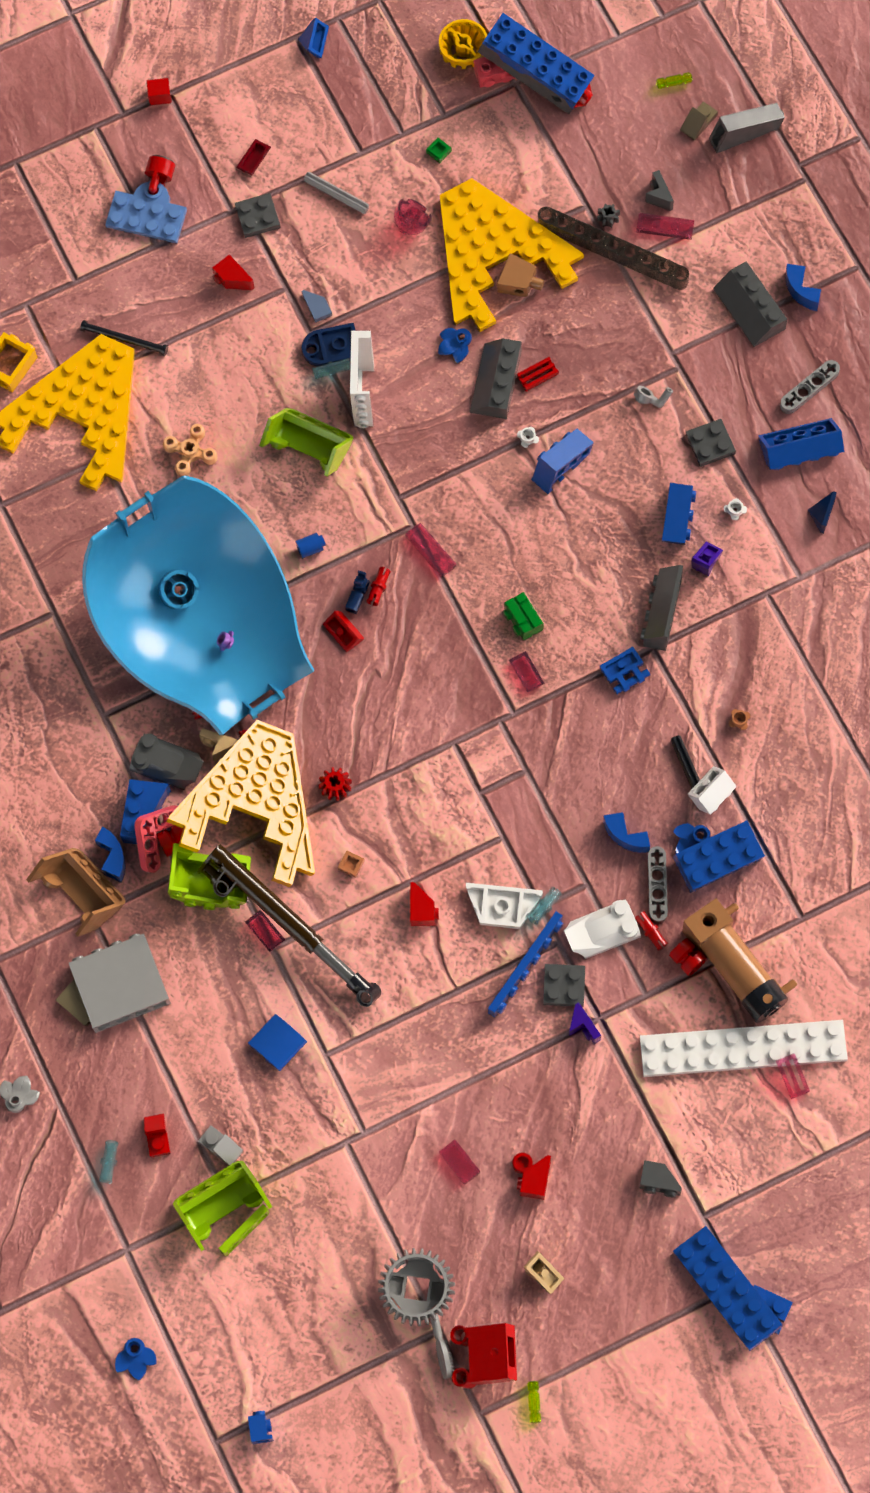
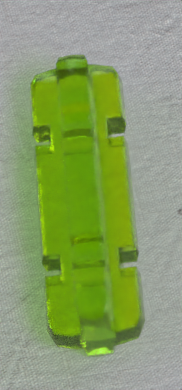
[656,72,692,89]
[527,1381,541,1423]

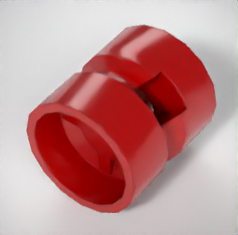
[156,825,184,857]
[669,938,707,976]

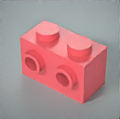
[474,57,515,88]

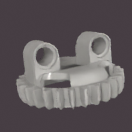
[378,1248,455,1326]

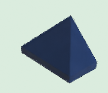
[808,491,837,534]

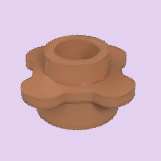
[729,709,750,730]

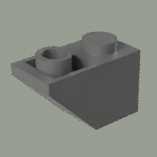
[640,1160,682,1198]

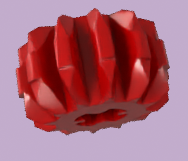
[318,767,352,801]

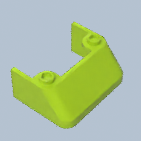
[259,408,353,476]
[173,1161,272,1251]

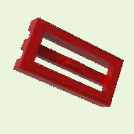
[517,357,559,391]

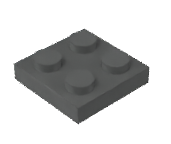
[235,193,281,238]
[686,419,736,467]
[543,964,585,1007]

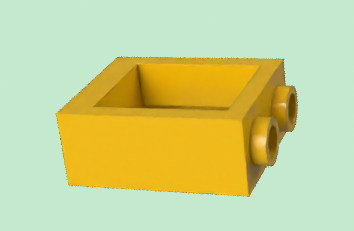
[0,332,38,393]

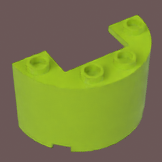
[168,843,251,910]

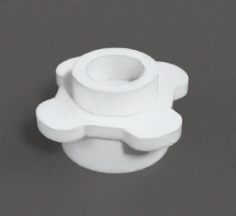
[517,427,539,448]
[724,498,747,520]

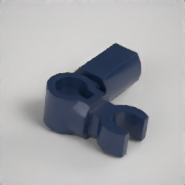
[345,570,370,614]

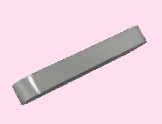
[780,360,840,414]
[648,846,668,924]

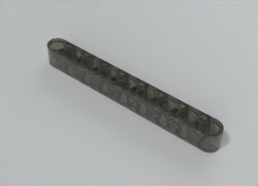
[538,207,689,290]

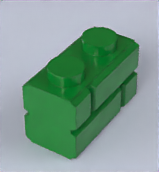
[503,592,544,640]

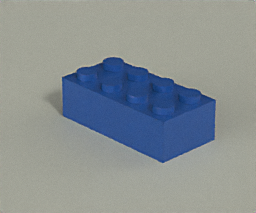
[673,820,765,893]

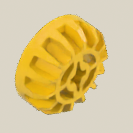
[439,19,487,69]

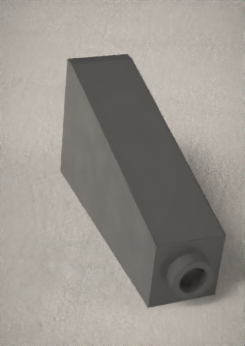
[709,103,785,153]

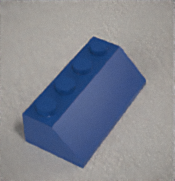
[758,418,845,470]

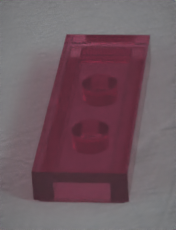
[636,213,695,240]
[405,523,457,578]

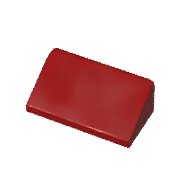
[323,611,364,652]

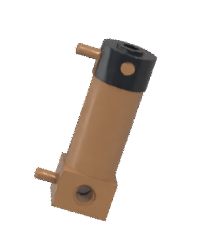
[682,898,797,1023]

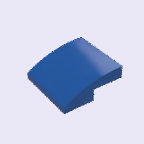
[248,1014,307,1071]

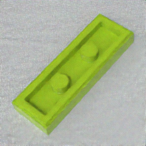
[219,1204,270,1257]

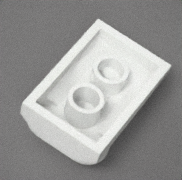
[564,899,641,959]

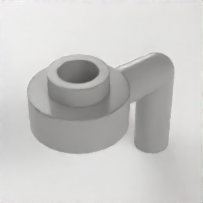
[634,386,673,408]

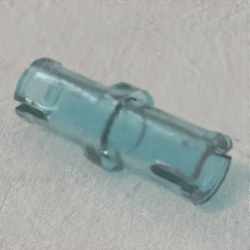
[312,358,351,379]
[527,887,562,925]
[99,1140,119,1184]

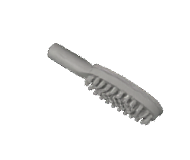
[430,1314,454,1379]

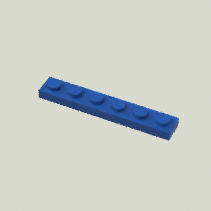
[488,911,564,1018]

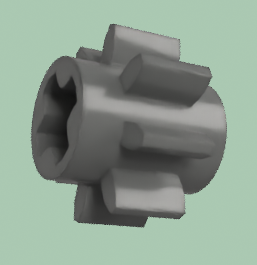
[597,204,620,228]

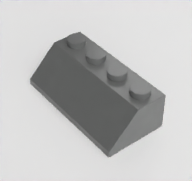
[713,261,787,347]
[470,338,522,419]
[640,565,683,651]

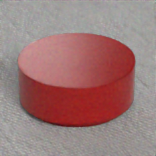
[512,1153,533,1174]

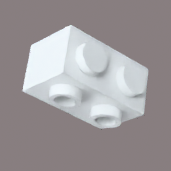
[688,766,737,815]

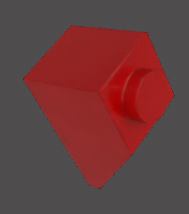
[212,254,255,290]
[410,882,439,926]
[517,1155,551,1200]

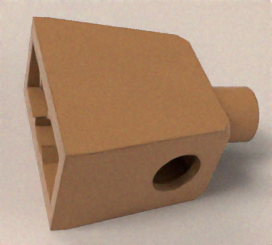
[497,253,544,297]

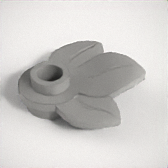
[0,1076,40,1113]

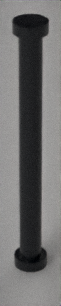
[80,320,168,356]

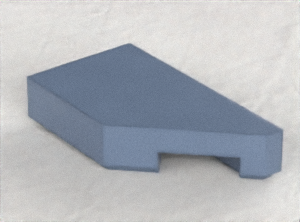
[301,290,332,322]

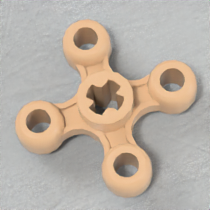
[163,424,218,477]

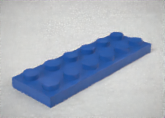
[673,1226,783,1351]

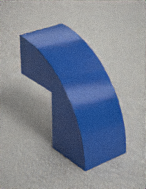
[785,264,821,311]
[603,812,650,853]
[95,827,126,883]

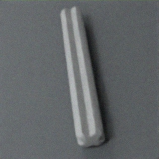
[304,172,369,214]

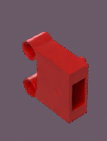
[450,1323,517,1389]

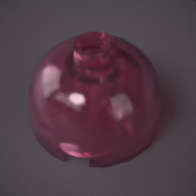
[394,199,432,235]

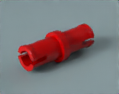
[366,567,391,606]
[635,911,669,951]

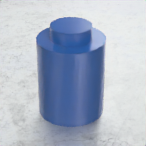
[295,533,326,559]

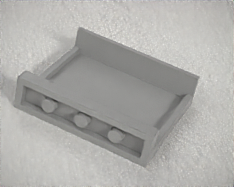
[69,934,171,1033]

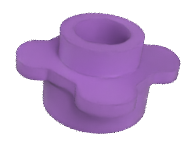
[217,631,234,651]

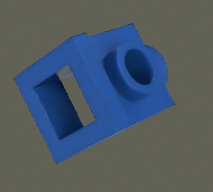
[248,1411,274,1445]

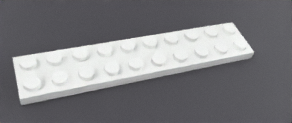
[640,1020,848,1077]

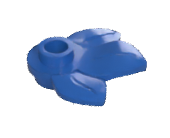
[438,328,472,363]
[673,823,710,853]
[115,1338,157,1380]

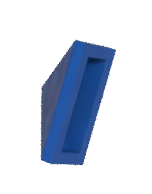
[298,18,329,59]

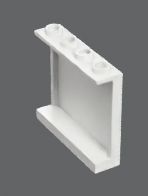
[350,331,374,428]

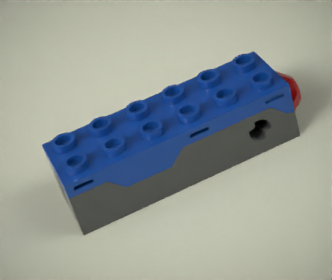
[478,13,595,114]

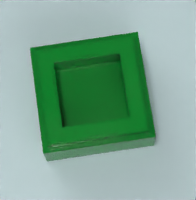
[426,138,452,163]

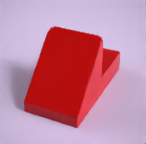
[144,1114,171,1158]

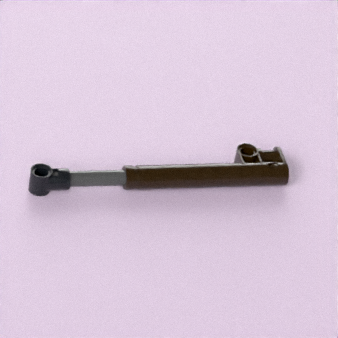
[197,844,381,1007]

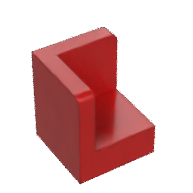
[147,78,172,106]

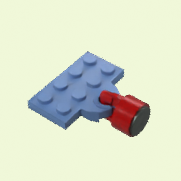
[105,155,187,244]

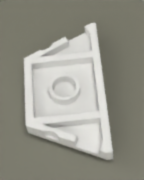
[466,883,543,929]

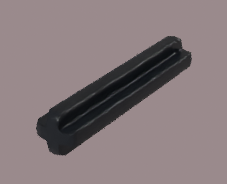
[671,735,700,789]

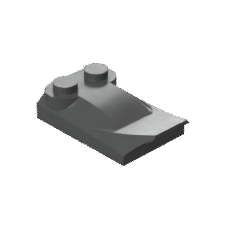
[129,733,204,790]

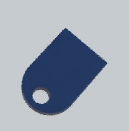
[302,322,356,367]

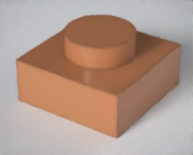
[338,850,365,878]

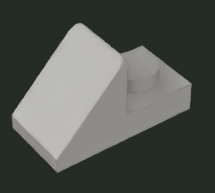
[198,1125,243,1165]

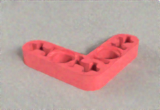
[135,805,178,873]

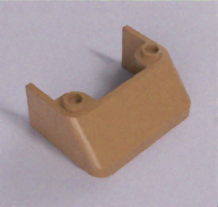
[26,848,125,936]

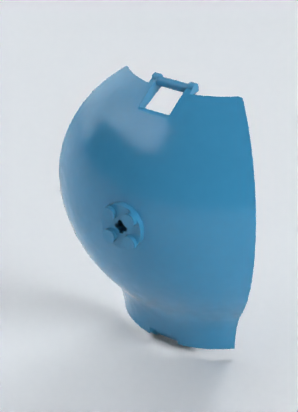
[82,476,314,735]

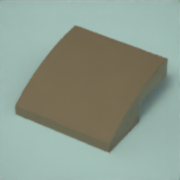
[56,979,90,1026]

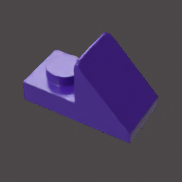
[691,541,723,576]
[569,1002,601,1044]

